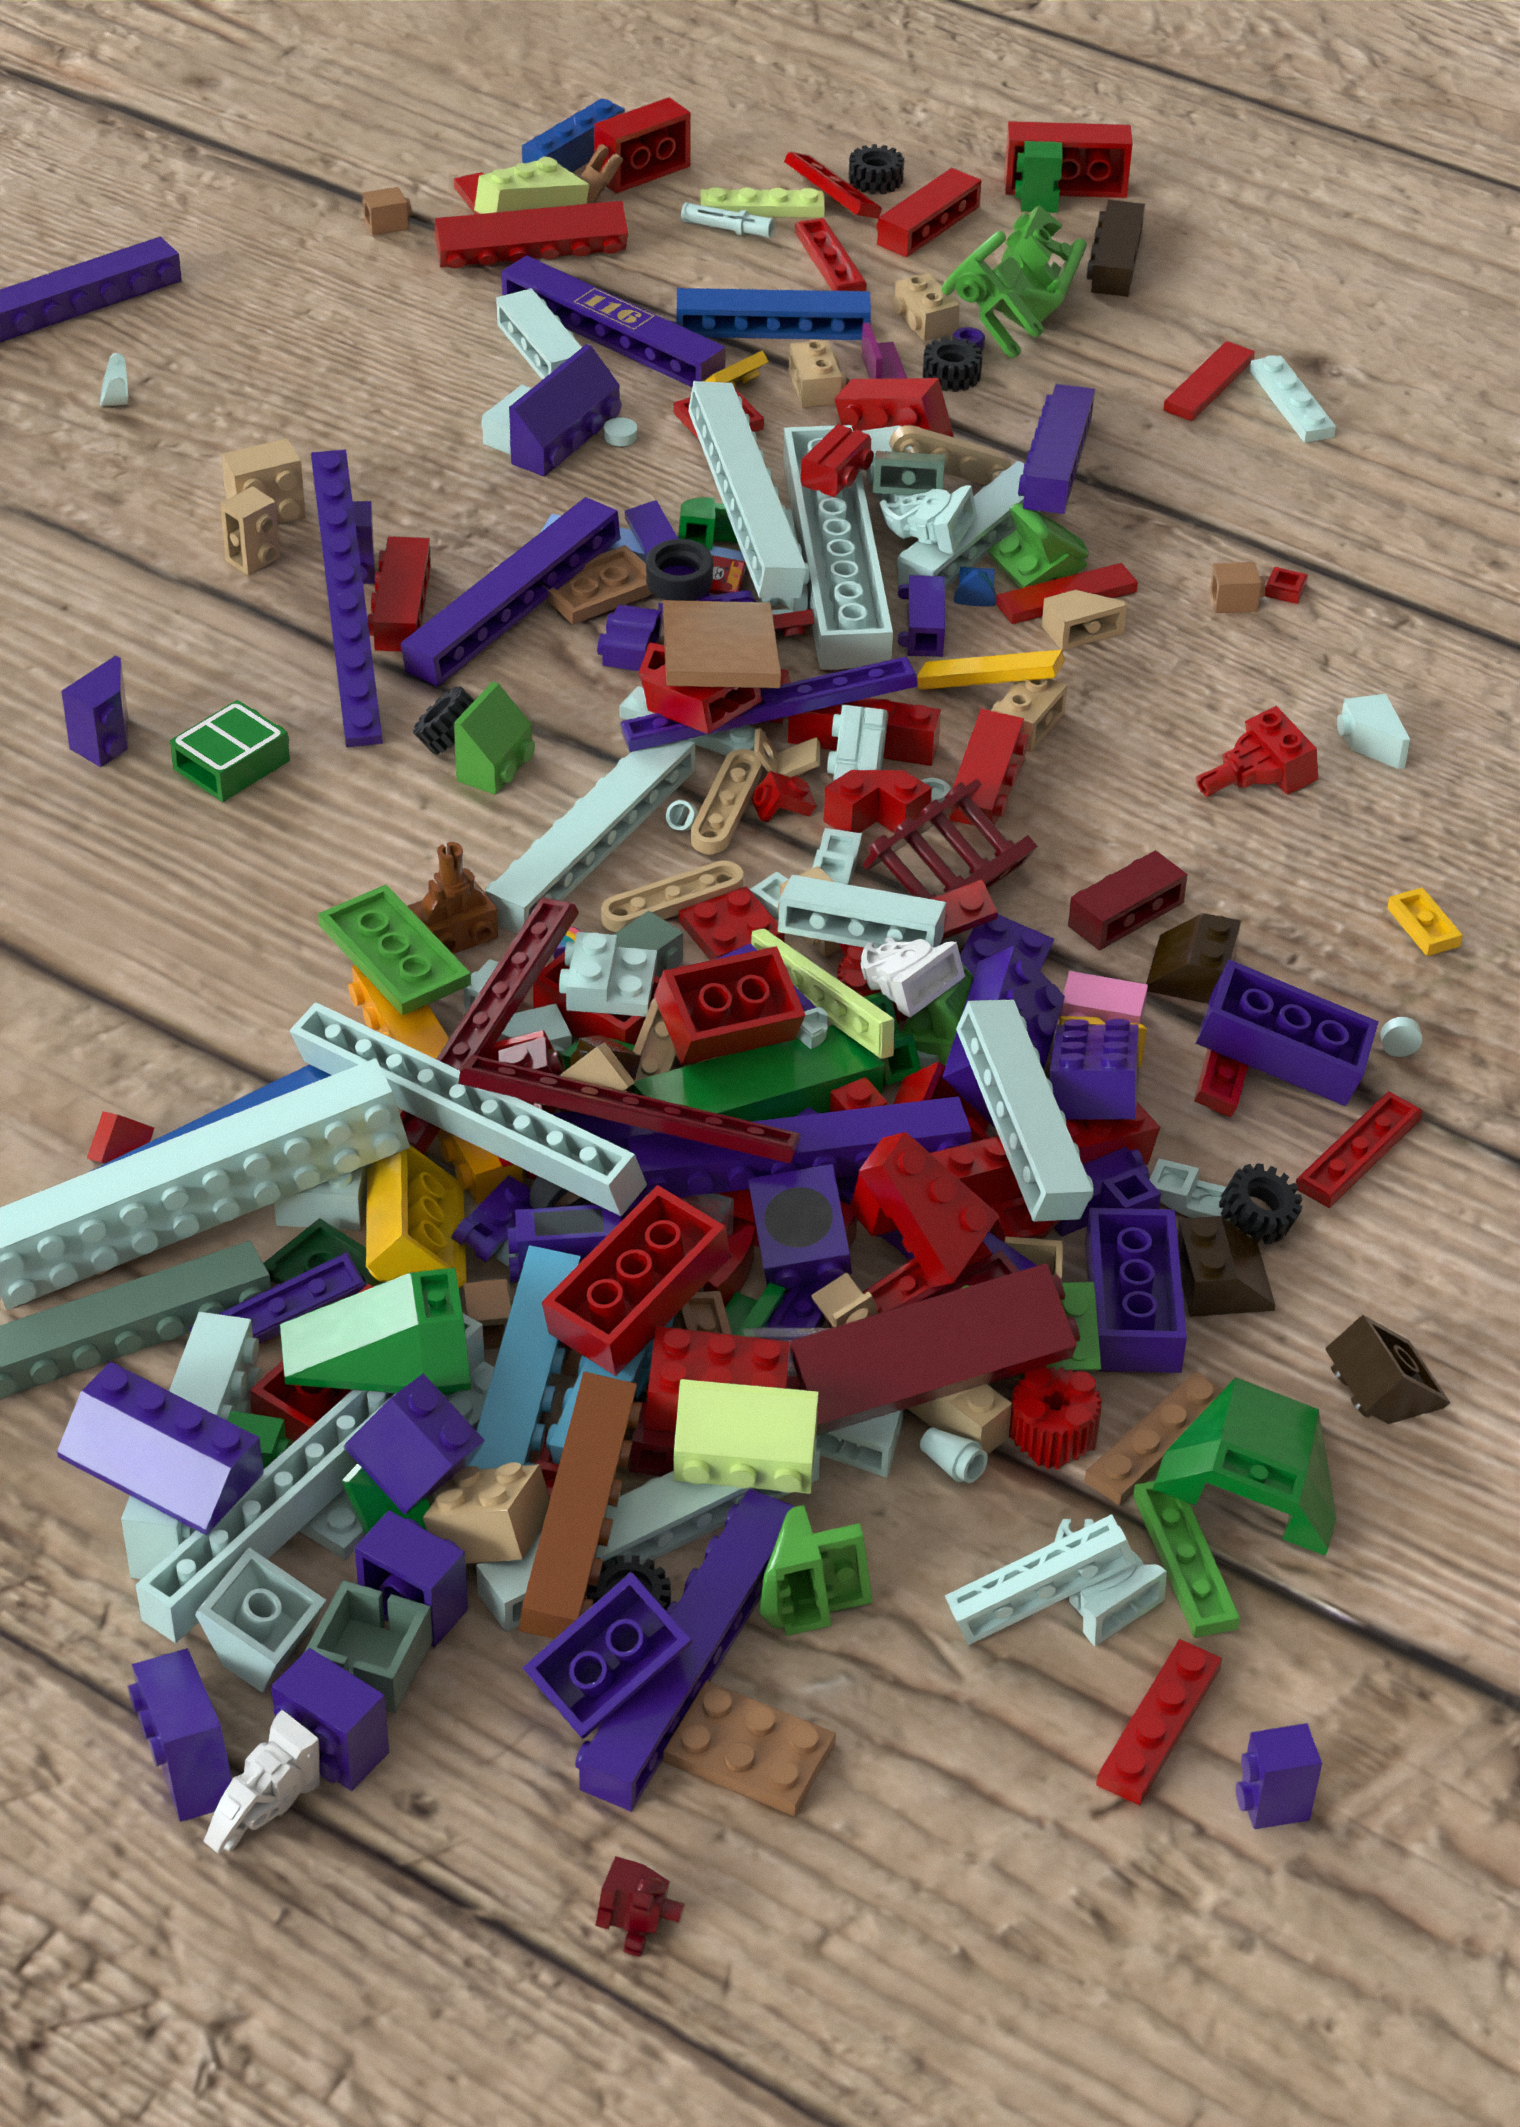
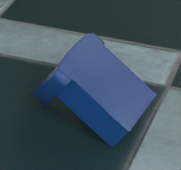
[954,567,997,606]

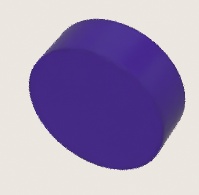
[953,327,985,351]

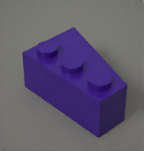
[128,1648,232,1822]

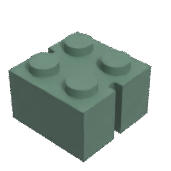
[304,1580,433,1714]

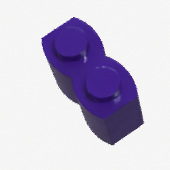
[597,604,661,671]

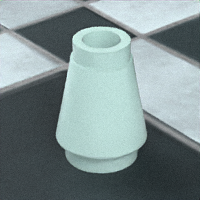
[920,1427,988,1483]

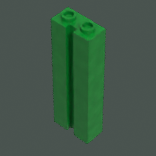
[632,1025,886,1122]

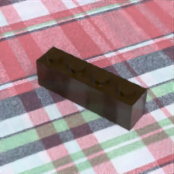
[1086,200,1145,297]

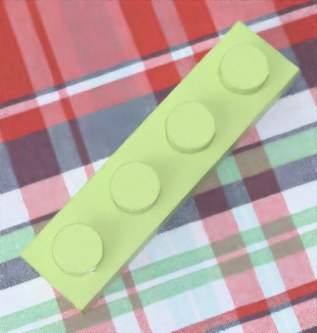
[701,187,825,217]

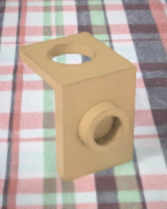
[754,728,820,777]
[1004,1237,1063,1282]
[811,1273,878,1327]

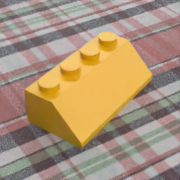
[366,1144,467,1288]

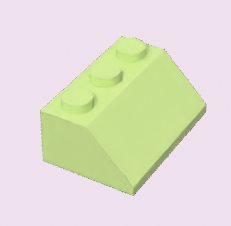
[674,1379,818,1494]

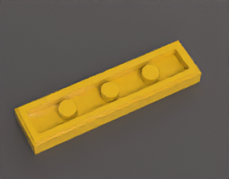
[917,649,1065,690]

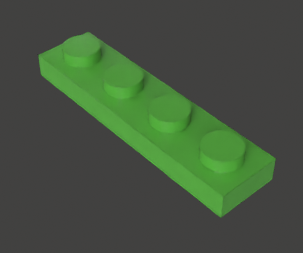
[1133,1481,1240,1638]

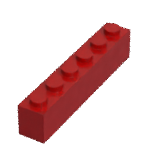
[434,201,628,269]

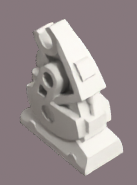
[860,937,965,1017]
[203,1710,320,1853]

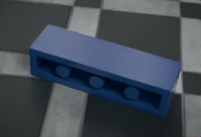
[522,98,625,173]

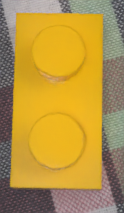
[704,350,769,388]
[1387,887,1463,956]

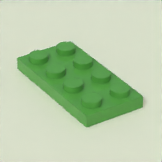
[318,884,471,1016]

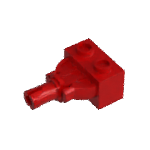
[1196,706,1319,798]

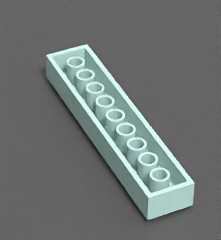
[783,425,893,670]
[0,1058,410,1310]

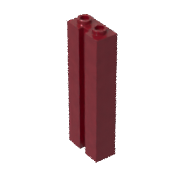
[789,1263,1080,1436]

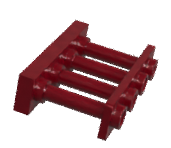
[862,779,1038,899]

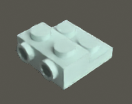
[559,932,657,1017]

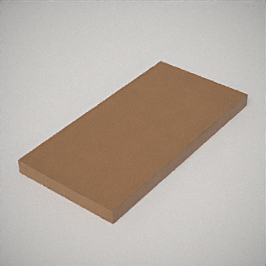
[663,600,781,688]

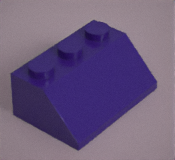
[522,1572,693,1739]

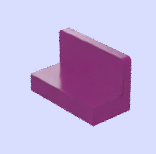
[861,323,907,379]

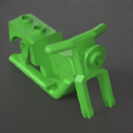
[941,205,1087,359]

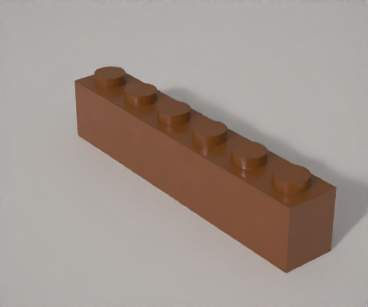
[519,1371,642,1639]

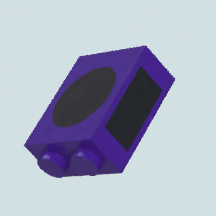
[748,1164,852,1289]
[507,1205,621,1283]

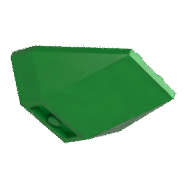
[280,1268,471,1395]
[1153,1377,1336,1556]

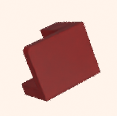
[87,1111,155,1164]

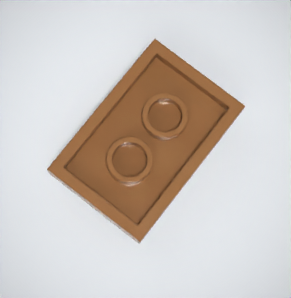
[538,545,653,624]
[663,1680,836,1817]

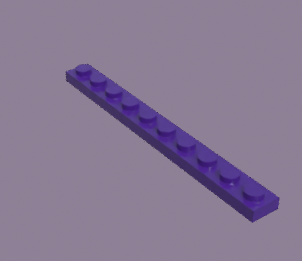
[311,449,383,747]

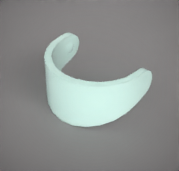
[100,353,128,406]

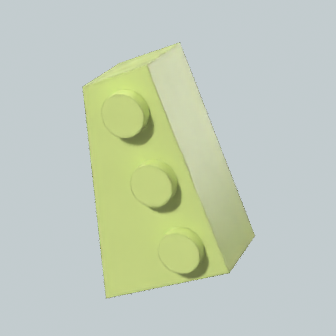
[474,157,590,214]

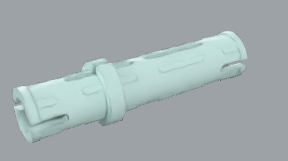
[681,202,775,238]

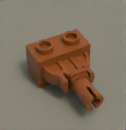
[407,842,498,954]

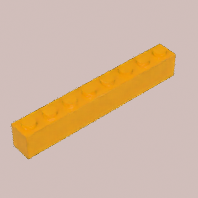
[348,965,523,1204]

